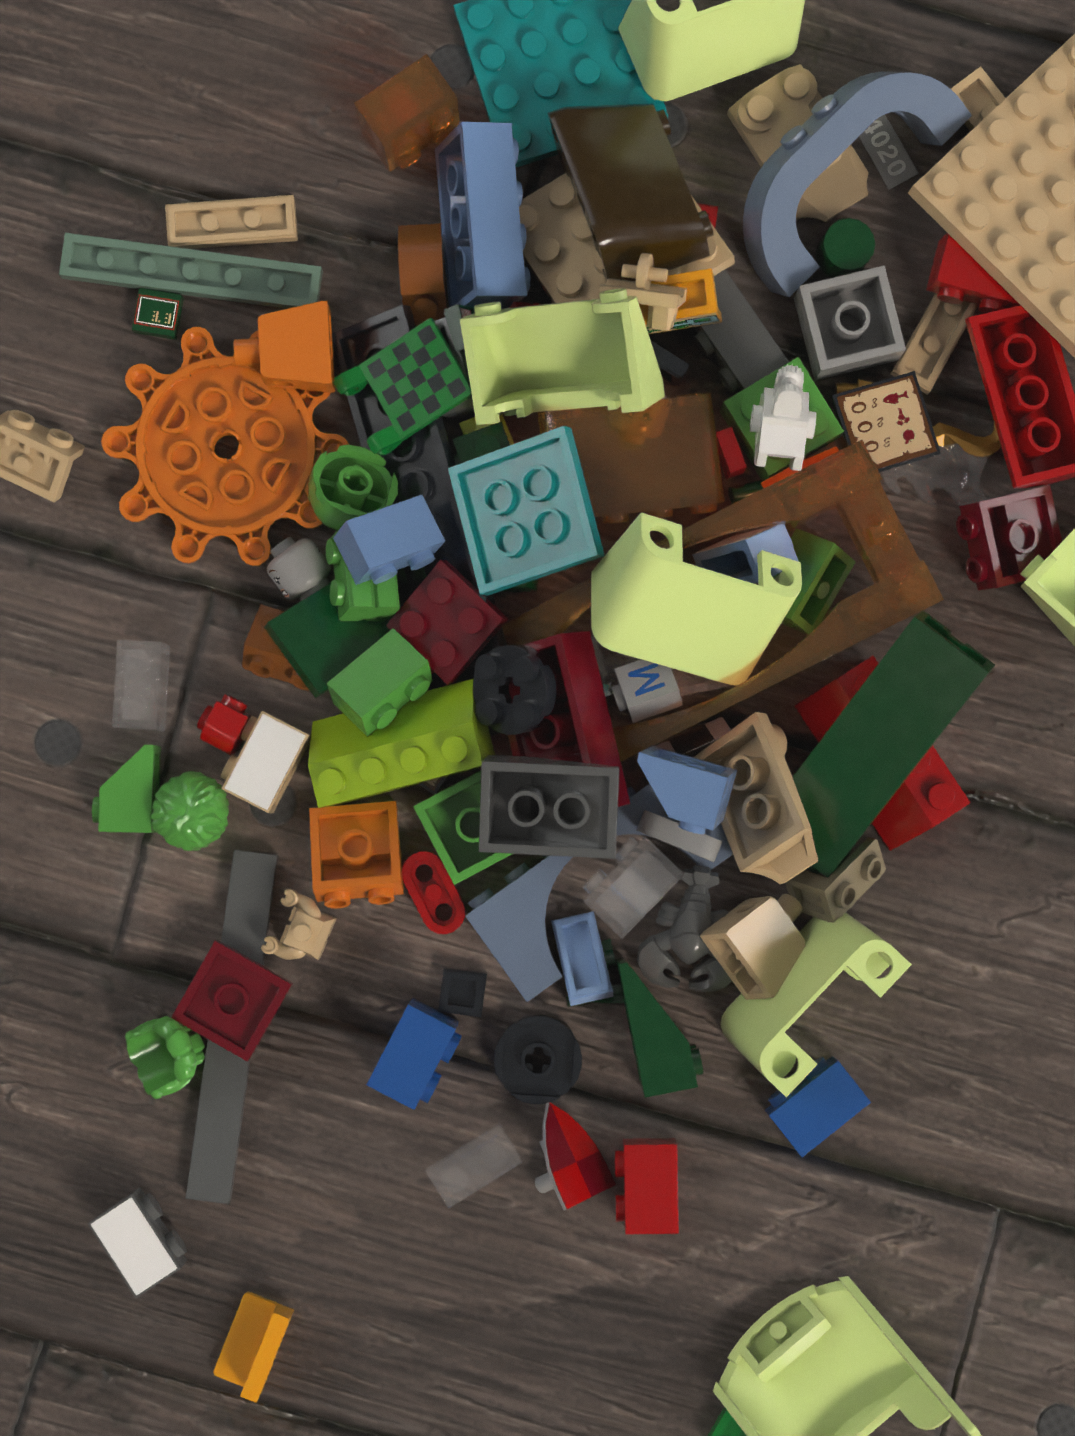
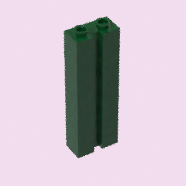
[792,610,995,878]

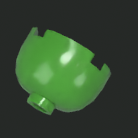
[308,445,398,532]

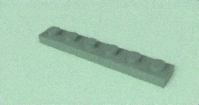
[59,232,323,309]

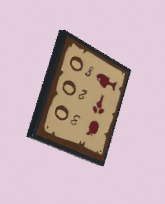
[831,371,941,479]

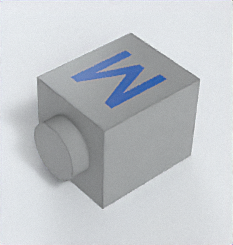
[611,659,683,723]

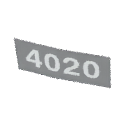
[859,115,919,190]

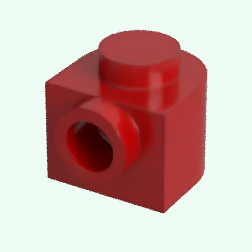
[197,694,252,755]

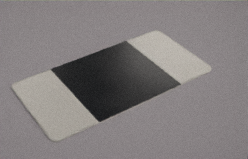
[656,717,731,754]

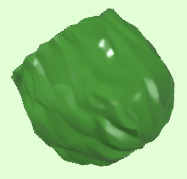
[151,771,229,851]

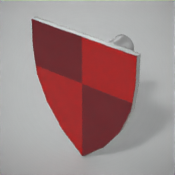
[535,1102,616,1211]

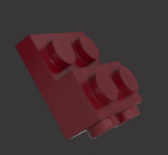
[956,485,1062,591]

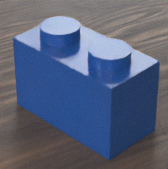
[765,1056,871,1157]

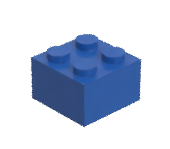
[366,998,462,1110]

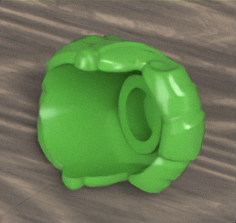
[125,1016,205,1099]

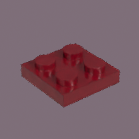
[386,560,509,685]
[171,940,293,1062]

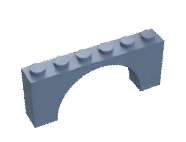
[465,783,733,1002]

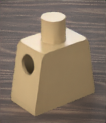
[700,894,805,1000]

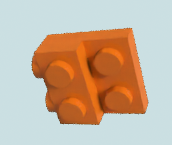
[309,801,404,909]

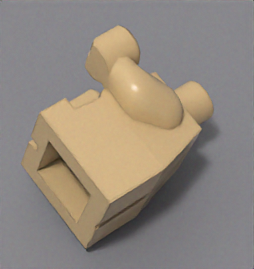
[261,889,337,960]

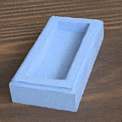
[551,911,614,1006]

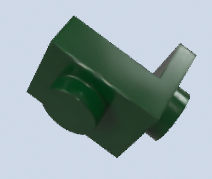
[452,422,510,465]

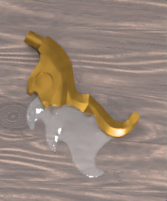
[835,379,1001,506]

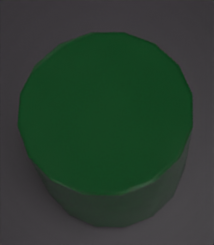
[816,218,875,278]

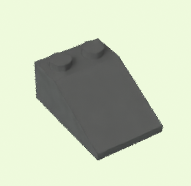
[479,755,619,859]

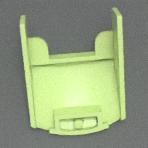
[713,1276,982,1436]

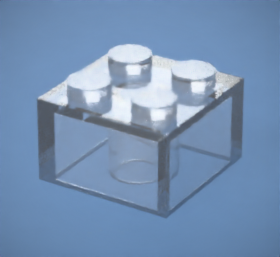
[582,837,685,939]

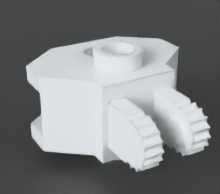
[750,364,816,471]

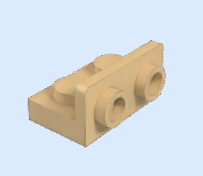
[0,410,85,502]

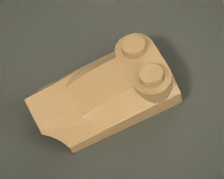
[727,64,869,222]
[694,712,818,884]

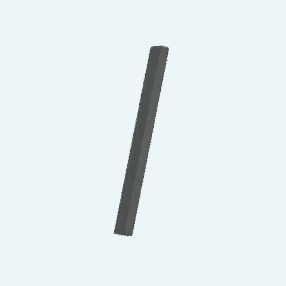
[185,850,279,1204]

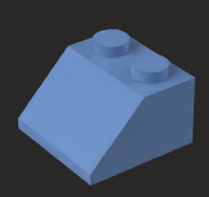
[637,746,737,834]

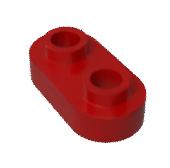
[402,851,466,934]

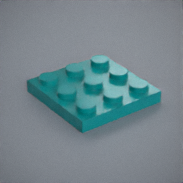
[448,426,605,596]

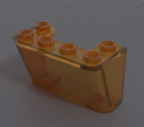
[537,392,725,523]

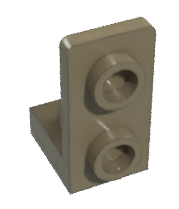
[785,837,886,923]

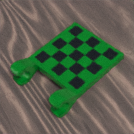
[333,318,472,455]

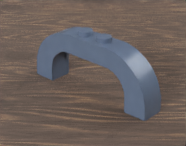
[743,71,972,297]

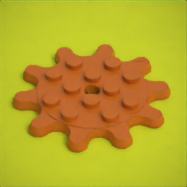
[101,327,349,566]

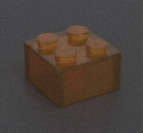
[354,54,460,172]

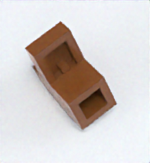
[398,223,447,327]

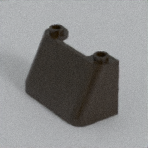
[547,104,714,282]

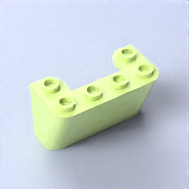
[618,0,805,101]
[591,512,802,686]
[721,913,912,1097]

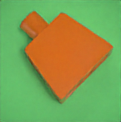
[234,301,335,393]

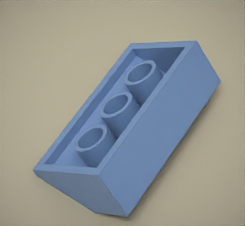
[435,122,530,309]

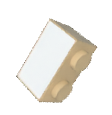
[220,711,311,813]

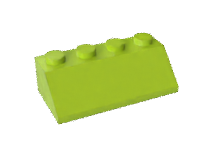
[308,679,495,808]

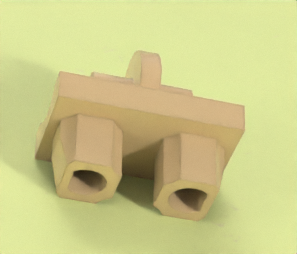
[598,253,687,331]

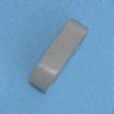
[636,810,722,862]

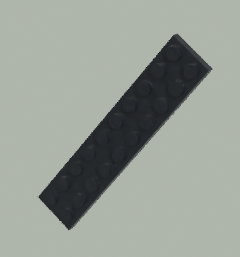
[332,305,507,736]

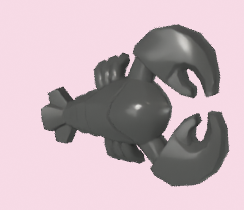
[637,865,732,992]

